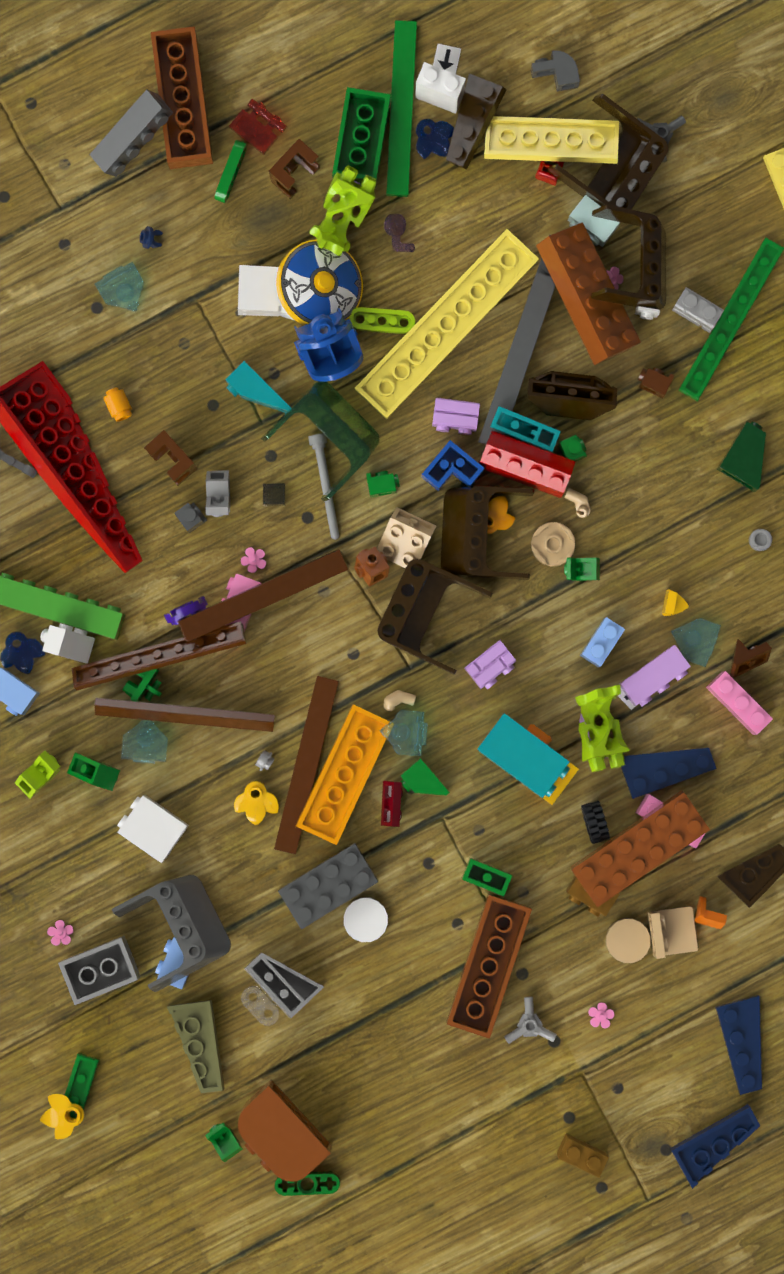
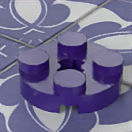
[164,596,208,625]

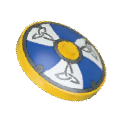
[276,239,363,325]

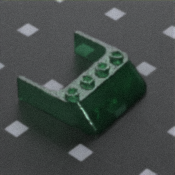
[261,381,380,501]

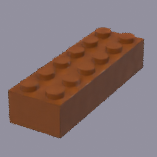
[151,26,213,169]
[536,222,641,365]
[571,790,710,907]
[446,893,532,1039]

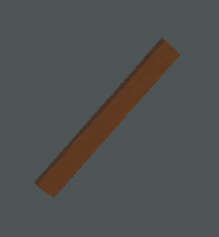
[177,549,348,642]
[72,621,246,691]
[274,676,339,855]
[94,698,275,732]

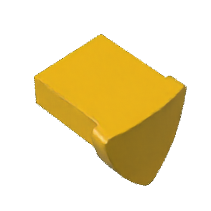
[662,589,689,616]

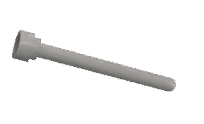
[308,433,339,540]

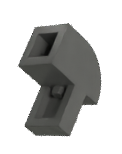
[530,51,580,92]

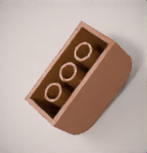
[238,1079,332,1182]

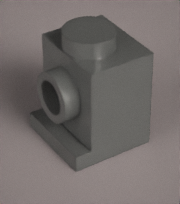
[174,503,207,533]

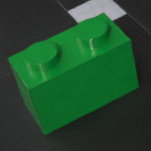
[461,858,512,896]

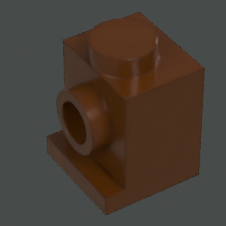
[638,368,675,399]

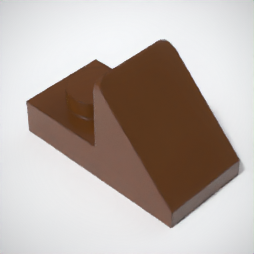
[730,639,772,678]

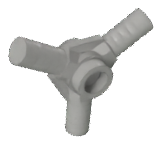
[504,996,557,1044]

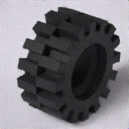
[581,800,610,844]

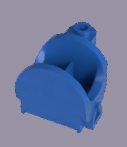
[294,308,364,382]

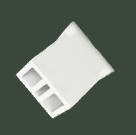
[238,265,294,320]

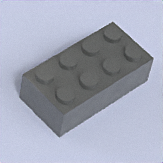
[278,843,378,930]

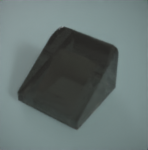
[263,483,286,506]

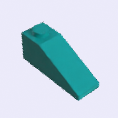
[225,361,292,414]
[490,406,561,452]

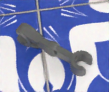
[0,449,37,478]

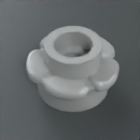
[255,750,274,771]

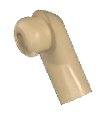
[564,488,590,518]
[384,690,416,711]

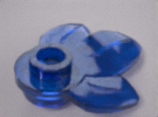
[416,119,454,159]
[0,632,45,674]

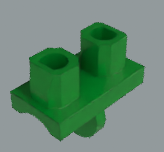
[122,669,162,702]

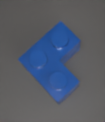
[421,440,485,491]

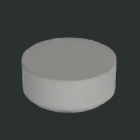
[749,529,772,551]

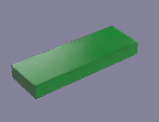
[65,1053,100,1119]

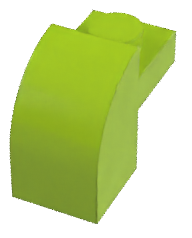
[15,751,61,799]

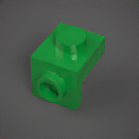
[564,557,600,581]
[205,1123,243,1162]

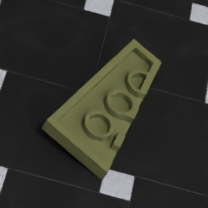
[167,1000,225,1093]

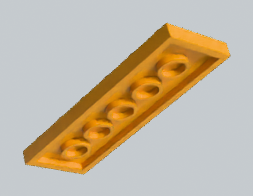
[296,704,394,845]

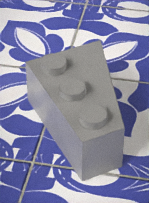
[244,953,324,1018]

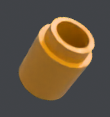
[103,387,132,422]

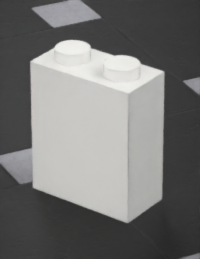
[415,62,466,114]
[117,795,189,863]

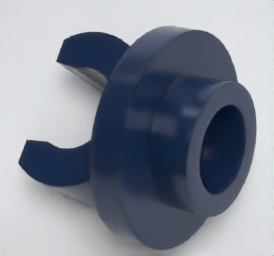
[139,226,163,249]

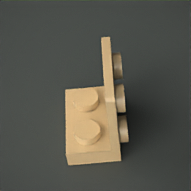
[377,507,436,568]
[648,906,698,959]

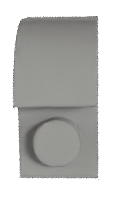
[206,471,230,517]

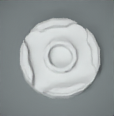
[344,897,388,942]

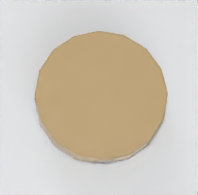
[531,522,575,567]
[606,918,650,963]

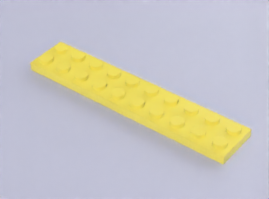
[355,229,539,419]

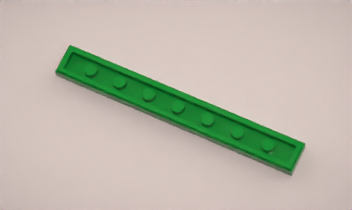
[386,20,417,197]
[678,237,784,401]

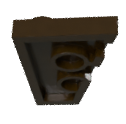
[717,844,784,908]

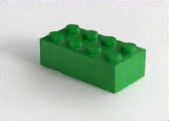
[332,87,391,188]

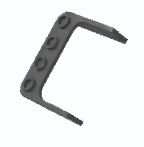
[112,875,231,992]

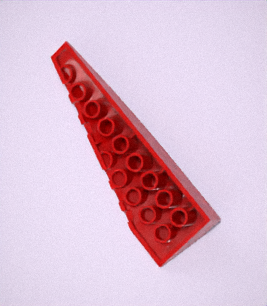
[0,361,143,573]

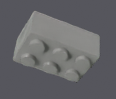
[58,935,141,1005]

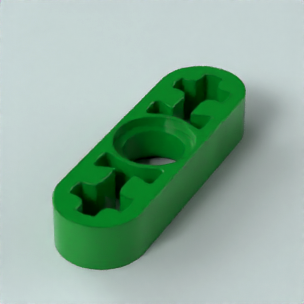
[214,140,247,203]
[275,1171,340,1196]

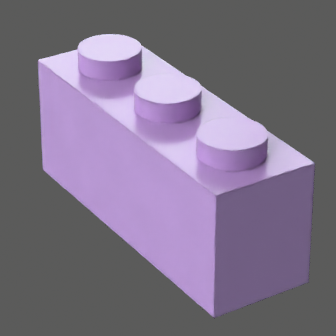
[618,645,691,707]

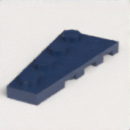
[621,748,717,799]
[715,995,762,1095]
[670,1104,760,1189]

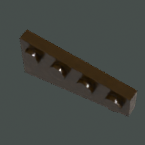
[446,73,507,170]

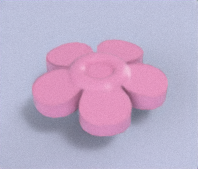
[606,267,623,290]
[241,547,266,573]
[47,920,73,946]
[588,1002,614,1028]

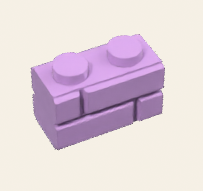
[432,398,480,435]
[464,640,516,689]

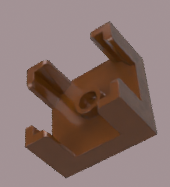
[269,139,320,199]
[144,430,198,486]

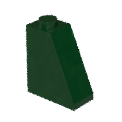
[716,421,766,492]

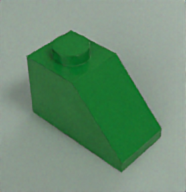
[67,752,120,791]
[400,758,450,796]

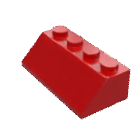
[479,430,576,498]

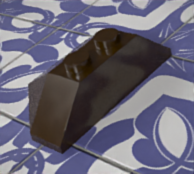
[527,371,618,420]

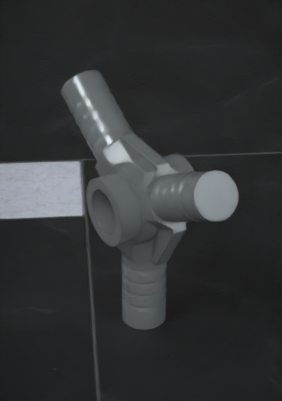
[638,115,686,162]

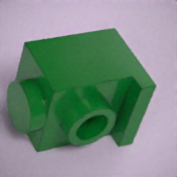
[558,435,587,461]
[366,471,400,498]

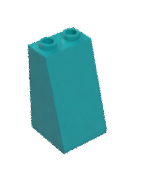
[477,713,571,799]

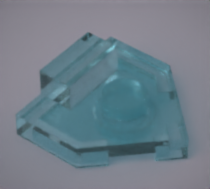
[95,262,144,312]
[671,618,721,667]
[380,710,428,756]
[121,720,168,764]

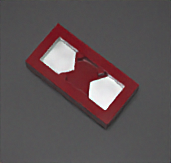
[381,781,403,827]

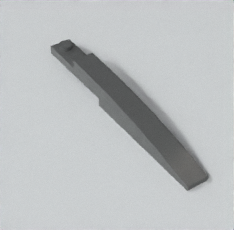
[478,235,555,445]

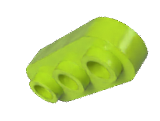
[349,307,415,334]

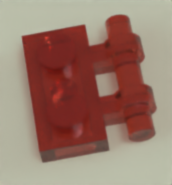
[229,99,287,155]

